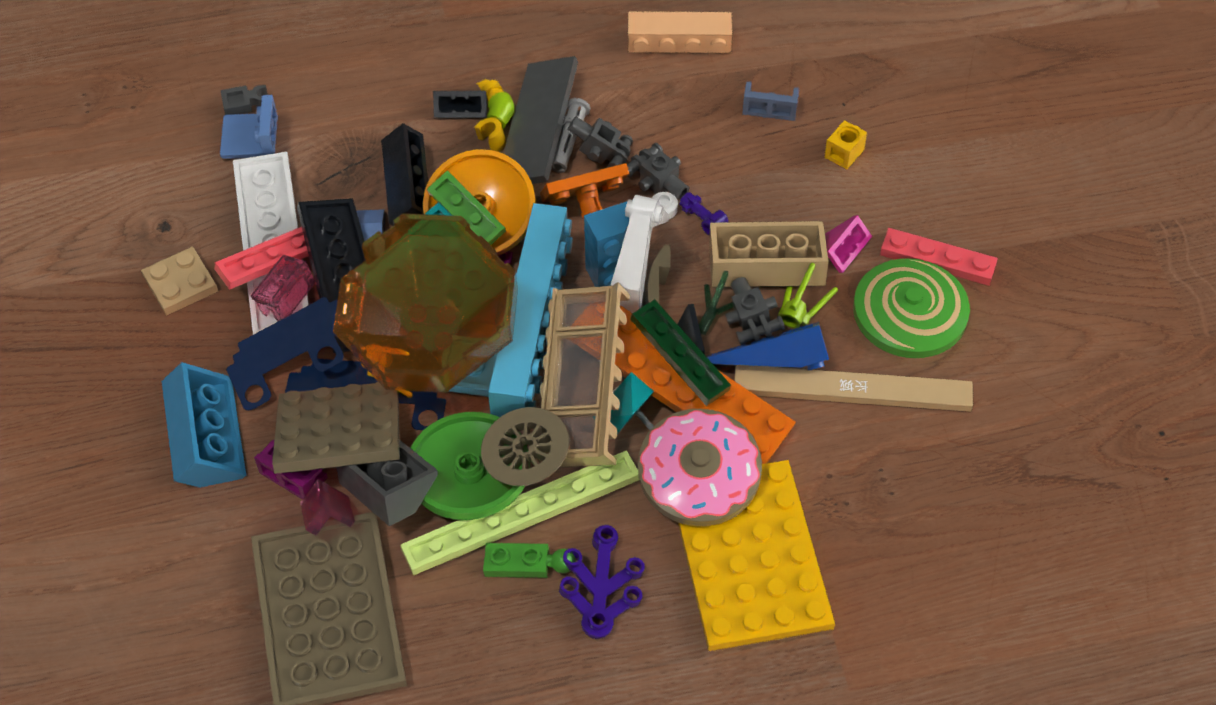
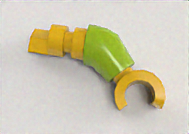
[474,79,514,152]

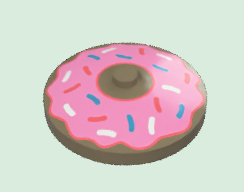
[638,409,762,526]

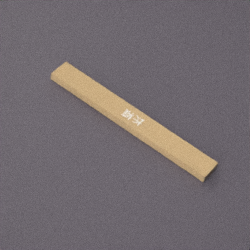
[734,365,973,412]

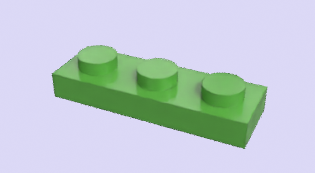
[427,171,506,249]

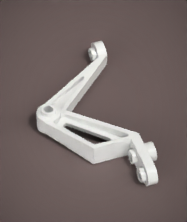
[611,192,678,313]

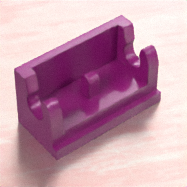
[254,439,328,502]

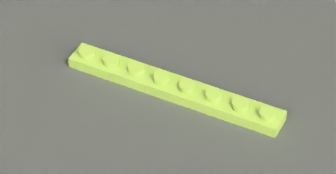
[400,450,639,576]

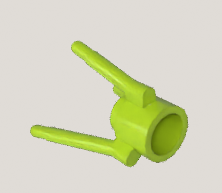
[778,263,838,329]

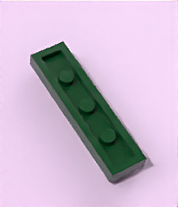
[630,299,731,406]

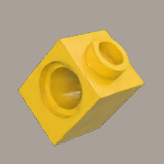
[824,120,867,170]

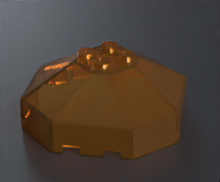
[333,214,518,393]

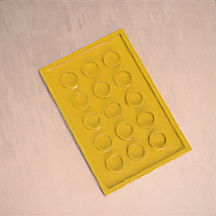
[678,460,835,651]

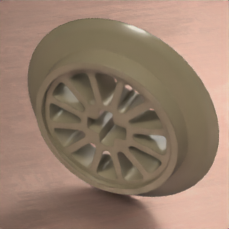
[481,407,569,486]

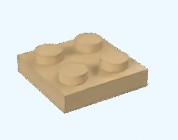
[141,247,218,316]

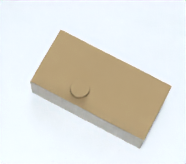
[709,221,828,287]

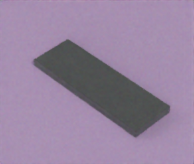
[503,56,578,184]

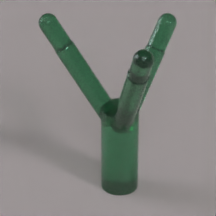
[699,271,733,335]

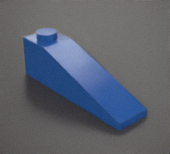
[706,322,829,370]

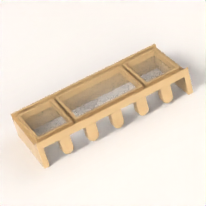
[537,282,630,467]

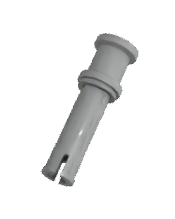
[551,98,591,173]

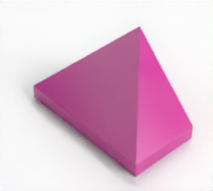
[825,215,872,273]

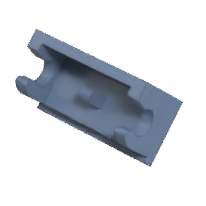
[742,81,799,121]

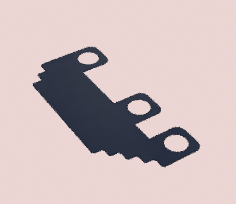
[226,297,388,410]
[285,358,447,431]

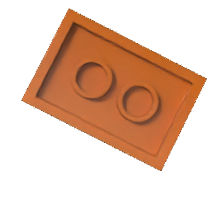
[540,163,630,219]

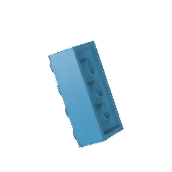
[161,362,246,487]

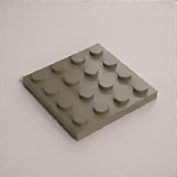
[272,381,400,474]

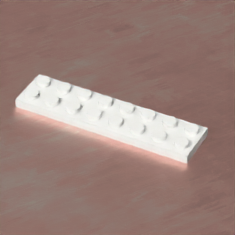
[233,152,309,335]

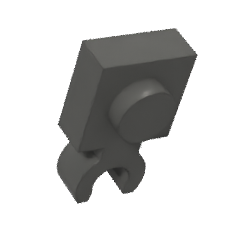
[220,85,268,115]

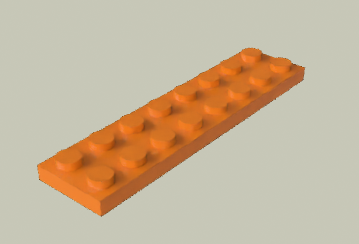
[567,302,796,464]

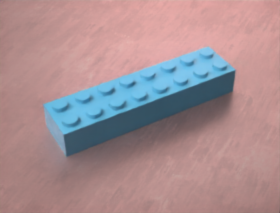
[488,203,573,417]

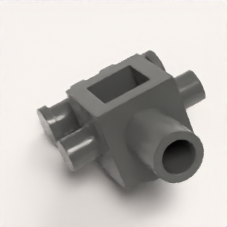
[567,116,633,168]
[627,143,689,200]
[725,277,785,346]

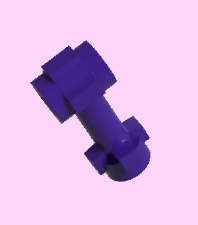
[680,192,729,236]

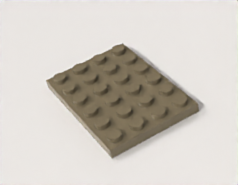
[251,512,407,705]

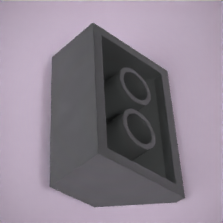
[336,440,438,526]

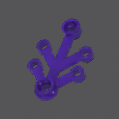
[559,525,645,639]

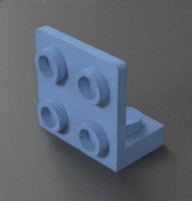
[220,95,278,159]

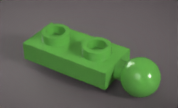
[483,543,576,578]

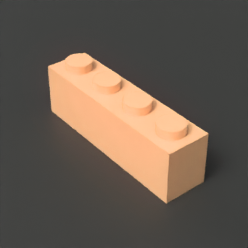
[628,12,732,53]

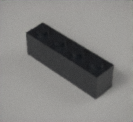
[381,123,428,231]

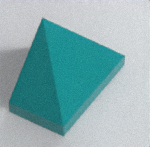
[592,372,654,435]

